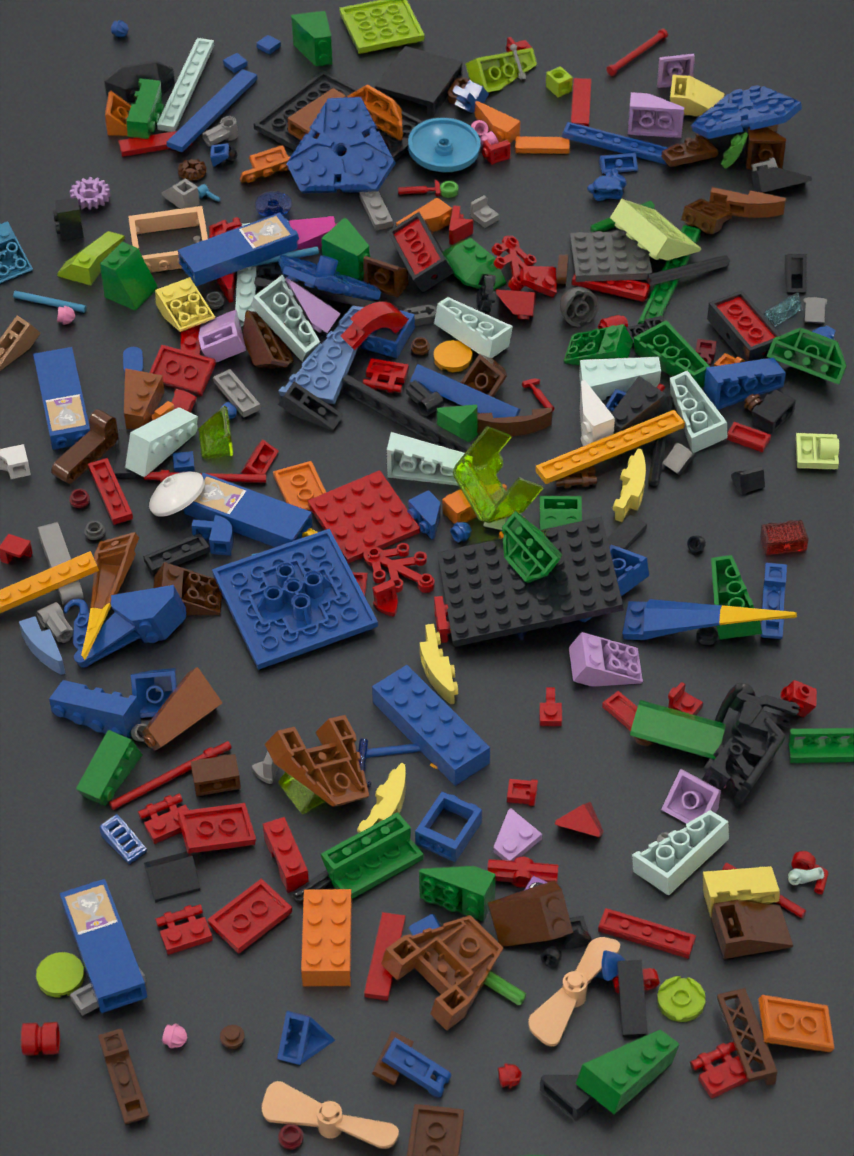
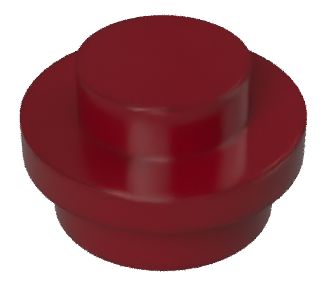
[69,489,90,508]
[278,1124,304,1149]

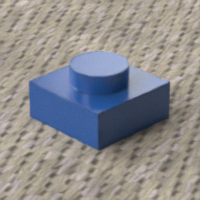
[173,451,195,473]

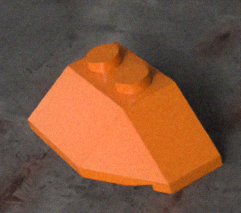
[347,85,403,141]

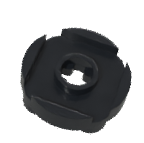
[476,274,496,313]

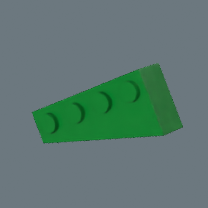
[634,320,710,388]
[711,555,762,639]
[575,1029,680,1114]

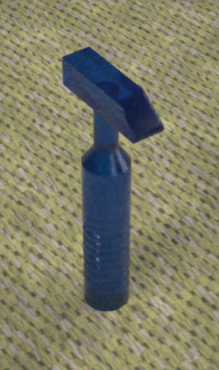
[358,739,371,788]

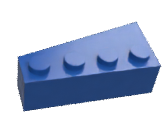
[704,358,786,410]
[580,544,649,622]
[49,680,141,739]

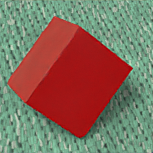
[0,534,33,564]

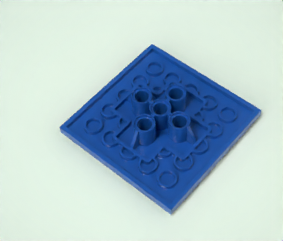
[212,528,378,670]

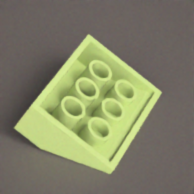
[610,199,701,260]

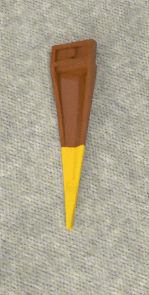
[81,532,139,660]

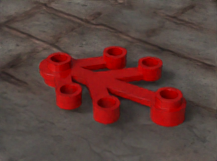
[491,236,537,291]
[364,543,435,593]

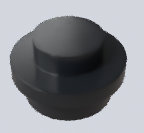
[696,626,718,645]

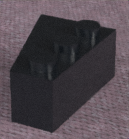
[612,376,669,434]

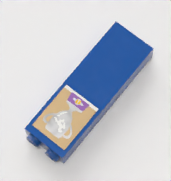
[178,213,299,286]
[33,347,90,450]
[184,473,313,547]
[60,879,148,1013]

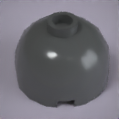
[560,287,599,327]

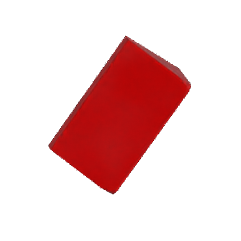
[241,439,279,475]

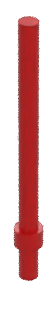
[144,470,267,483]
[109,741,232,810]

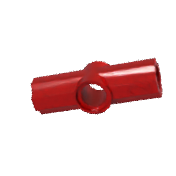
[488,857,558,888]

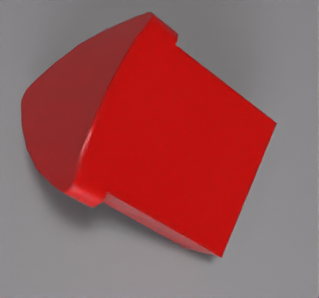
[172,389,197,413]
[373,579,398,617]
[507,779,538,806]

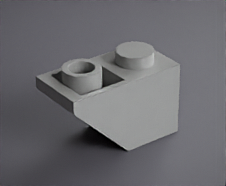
[162,179,199,209]

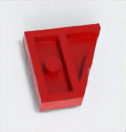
[520,266,557,297]

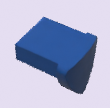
[595,950,626,981]

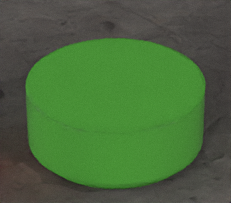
[440,181,458,198]

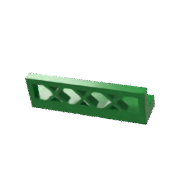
[788,728,854,763]

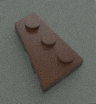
[661,134,718,167]

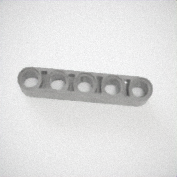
[37,522,84,605]

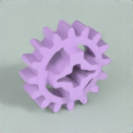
[70,177,110,210]

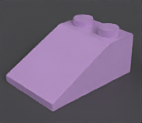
[628,93,684,138]
[285,277,340,333]

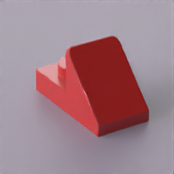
[449,206,473,245]

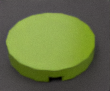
[36,952,84,997]
[657,976,705,1022]

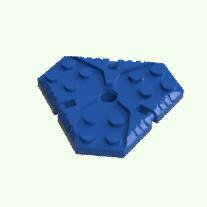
[691,85,802,139]
[286,97,396,193]
[278,255,381,301]

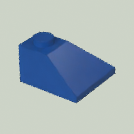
[131,668,177,718]

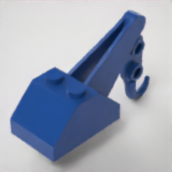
[63,585,186,668]

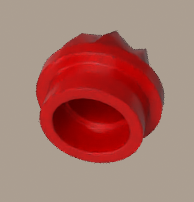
[498,1063,522,1088]

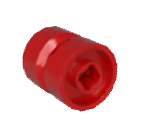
[21,1022,60,1055]

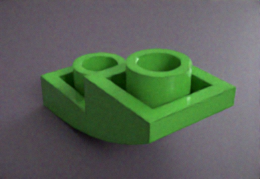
[721,132,748,169]

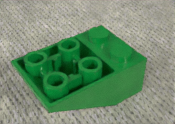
[564,324,633,366]
[539,496,582,530]
[419,866,496,922]

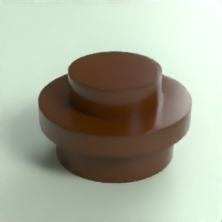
[411,337,430,355]
[744,394,763,412]
[220,1025,245,1049]

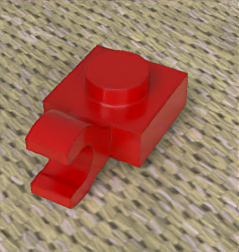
[539,687,562,726]

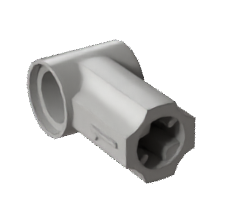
[202,116,238,147]
[37,602,74,643]

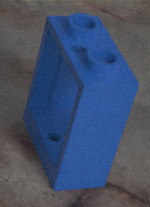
[361,310,415,358]
[415,792,482,863]

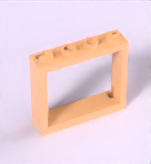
[128,206,208,273]

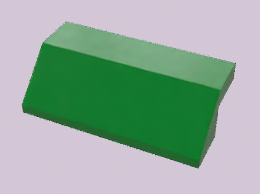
[630,700,726,759]
[321,812,424,899]

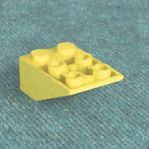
[670,75,724,116]
[155,277,215,332]

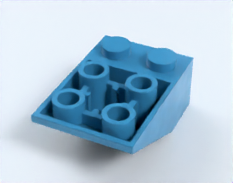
[0,221,33,283]

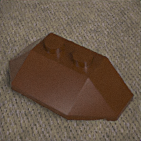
[243,310,294,369]

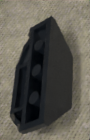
[104,60,175,103]

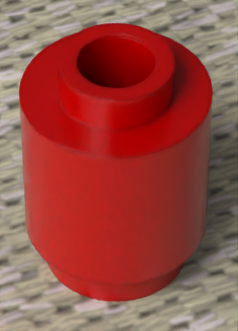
[598,315,628,329]

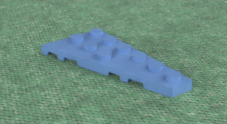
[278,306,364,404]

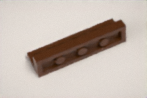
[717,988,777,1086]

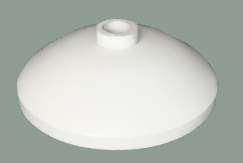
[149,471,205,516]

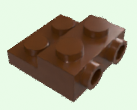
[681,198,733,234]

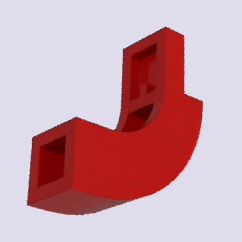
[340,302,409,350]

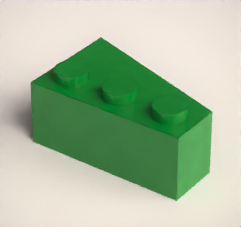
[76,730,143,806]

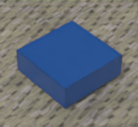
[256,35,281,55]
[223,53,248,73]

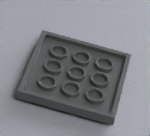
[570,231,652,282]

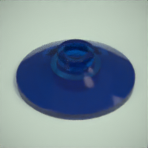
[255,191,292,217]

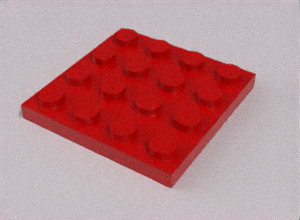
[308,470,420,564]

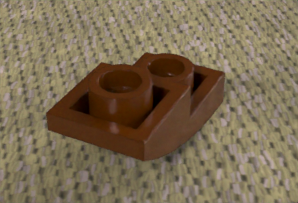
[372,1031,414,1085]

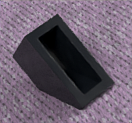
[785,254,807,292]
[540,1075,597,1121]

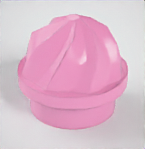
[471,120,488,138]
[480,131,498,148]
[57,305,75,325]
[163,1024,187,1049]

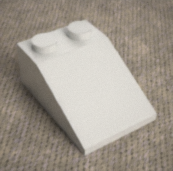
[580,380,615,446]

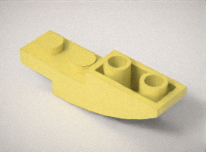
[613,449,646,522]
[420,624,458,704]
[357,763,406,833]

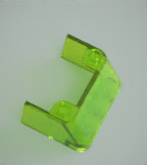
[453,426,543,523]

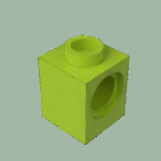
[546,66,573,97]

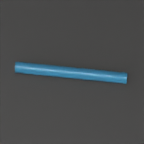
[247,247,319,268]
[13,291,87,313]

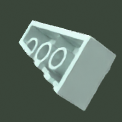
[251,275,320,362]
[434,297,513,358]
[579,357,661,401]
[670,371,727,453]
[125,407,198,477]
[387,432,472,487]
[632,810,729,895]

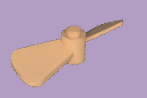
[529,937,620,1046]
[262,1081,399,1148]

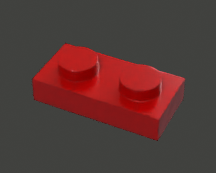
[434,596,451,643]

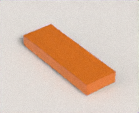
[515,136,570,154]

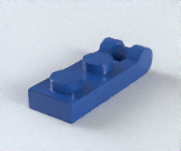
[381,1038,452,1097]

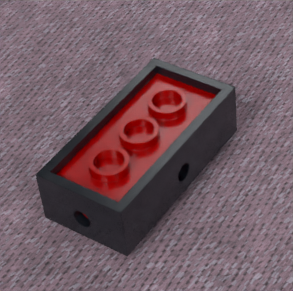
[388,212,454,293]
[707,290,781,362]

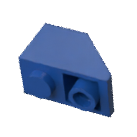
[407,490,440,539]

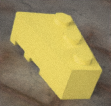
[703,866,780,918]

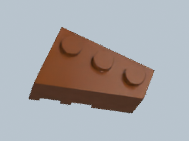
[124,368,165,429]

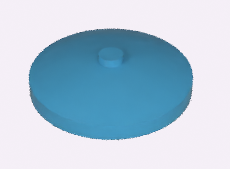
[408,118,480,172]

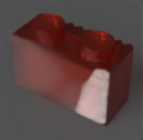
[760,520,809,555]

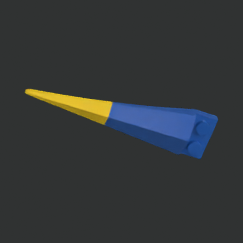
[622,599,797,640]

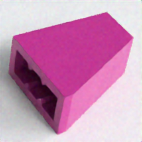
[289,216,338,259]

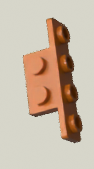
[240,145,291,183]

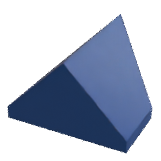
[277,1011,335,1065]

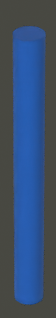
[356,743,421,758]

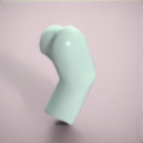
[788,867,824,885]

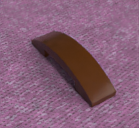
[477,408,552,437]
[98,1028,149,1125]

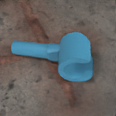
[198,184,221,202]

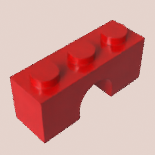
[263,817,309,893]

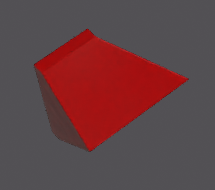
[555,802,603,837]

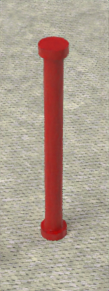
[606,29,668,76]

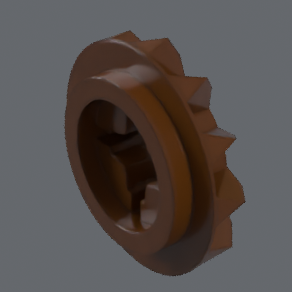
[178,158,207,180]

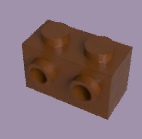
[191,754,241,796]

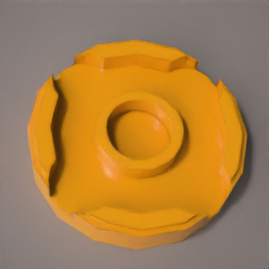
[433,340,472,372]

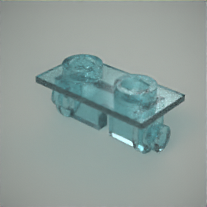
[764,292,802,327]

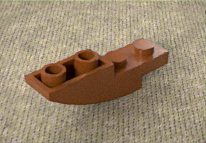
[710,187,786,218]

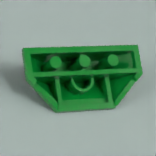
[444,238,506,291]
[767,328,847,385]
[502,511,562,583]

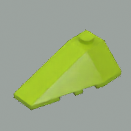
[465,48,537,93]
[57,231,125,285]

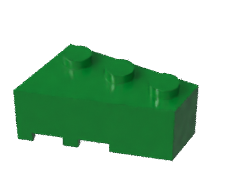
[126,79,164,139]

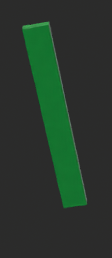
[638,225,701,324]

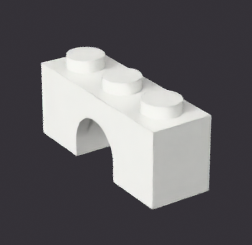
[0,444,31,479]

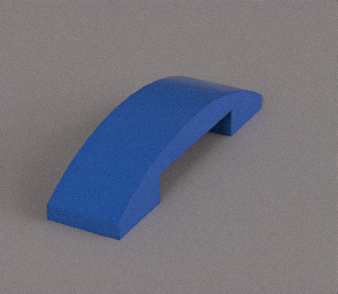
[761,563,787,639]

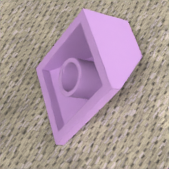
[657,54,695,88]

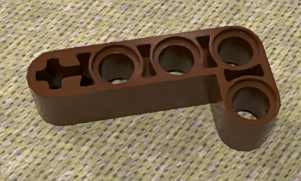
[51,409,118,484]

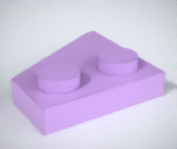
[493,808,542,861]

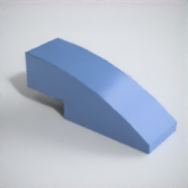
[19,616,65,675]

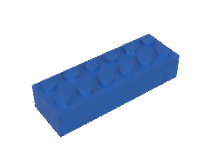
[372,665,490,786]

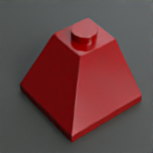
[496,290,536,319]

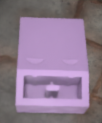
[199,310,246,362]
[569,632,643,686]

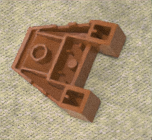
[264,715,369,807]
[381,915,503,1030]

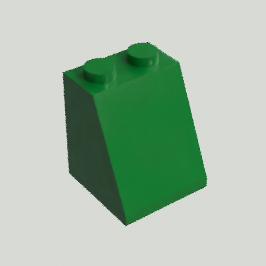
[291,11,333,66]
[321,218,370,281]
[100,242,158,311]

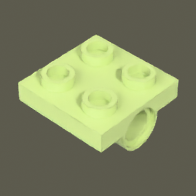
[795,433,839,469]

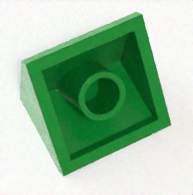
[437,404,478,443]

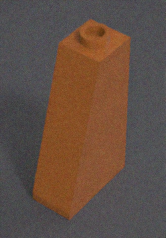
[287,88,346,140]
[142,667,222,751]

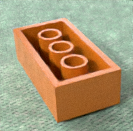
[301,889,352,986]

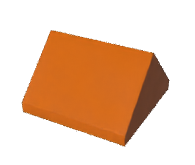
[105,91,131,136]

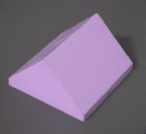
[661,769,721,824]

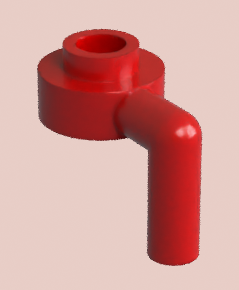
[791,851,828,894]

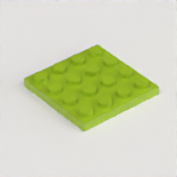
[339,0,425,54]

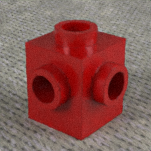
[780,680,817,717]

